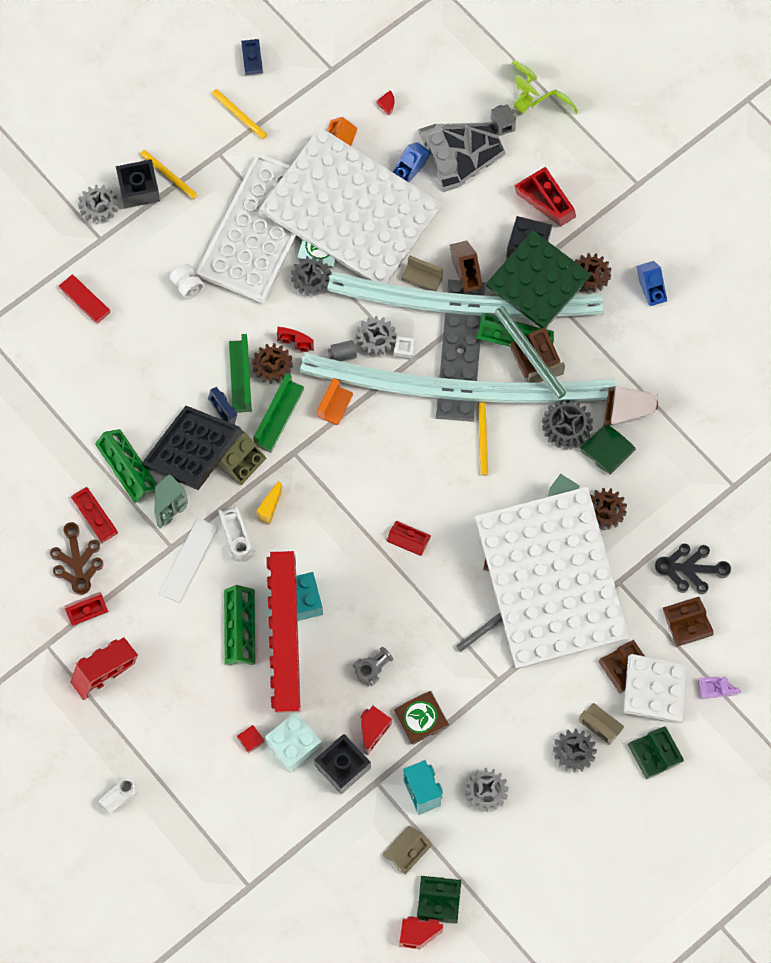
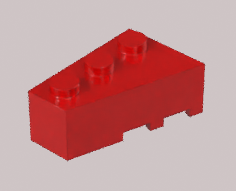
[514,166,576,227]
[70,637,138,700]

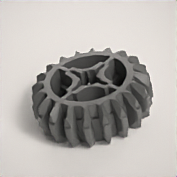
[542,399,593,450]

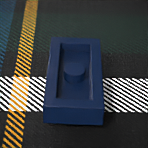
[241,39,263,75]
[208,387,237,425]

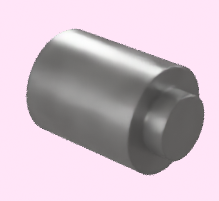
[328,340,357,362]

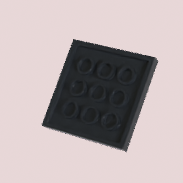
[141,405,243,490]

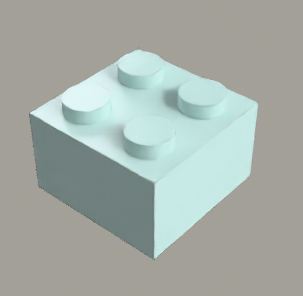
[265,712,322,772]

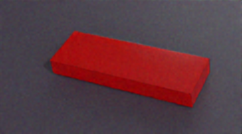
[59,274,111,324]
[71,487,118,543]

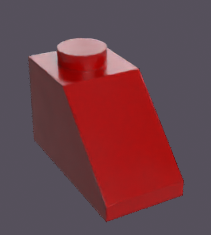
[360,705,392,755]

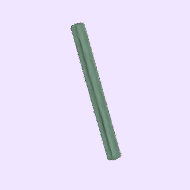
[495,306,566,399]

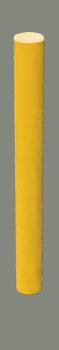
[212,89,267,140]
[140,149,197,199]
[478,402,488,476]

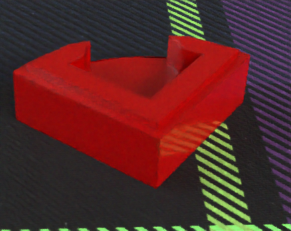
[377,90,395,115]

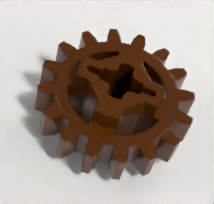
[575,253,612,293]
[252,343,293,384]
[590,488,627,530]

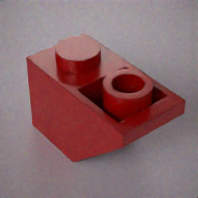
[399,916,443,950]

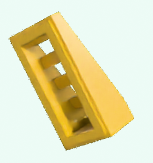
[257,481,282,525]

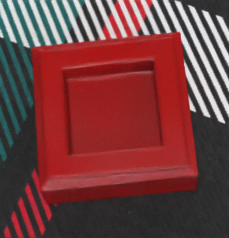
[237,725,265,753]

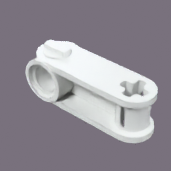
[218,505,255,562]

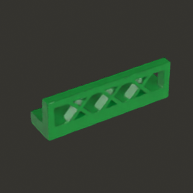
[476,313,554,347]
[229,334,252,413]
[254,373,304,453]
[95,429,158,503]
[224,585,255,666]

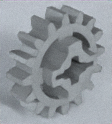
[78,185,119,224]
[356,316,397,356]
[465,768,509,813]

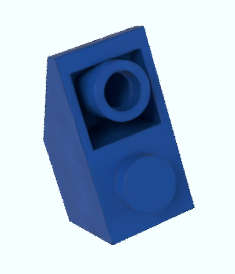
[393,142,431,183]
[636,261,667,306]

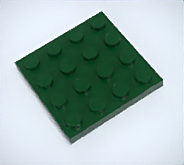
[486,230,591,329]

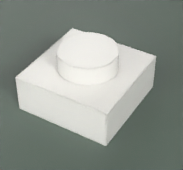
[394,336,415,359]

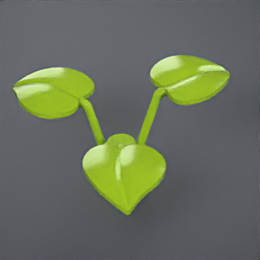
[512,60,578,114]

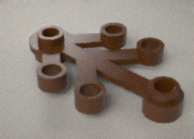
[50,522,104,595]

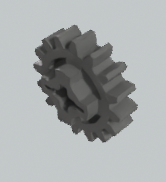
[291,256,331,296]
[553,728,597,773]

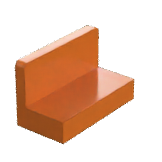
[327,117,357,146]
[317,378,353,425]

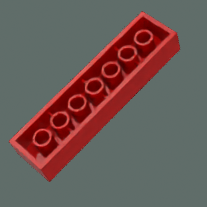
[266,551,301,713]

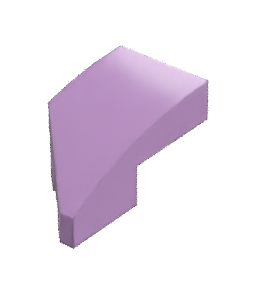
[698,676,741,699]

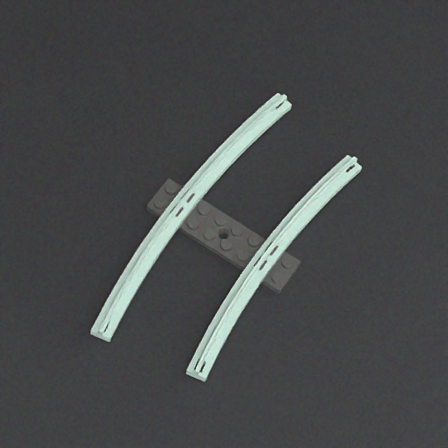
[300,272,616,422]

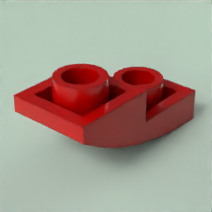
[277,326,314,352]

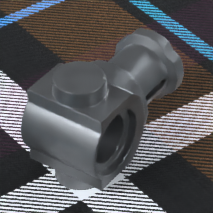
[352,647,394,686]

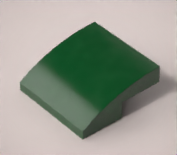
[580,425,636,475]
[628,726,685,780]
[417,876,462,924]

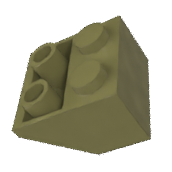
[217,431,267,485]

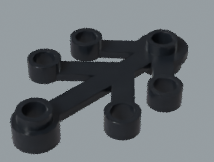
[655,543,731,595]

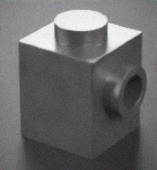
[491,104,516,136]

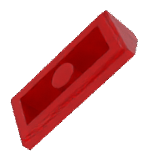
[387,521,431,556]
[64,592,108,626]

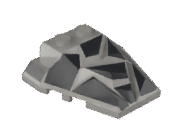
[418,122,506,192]

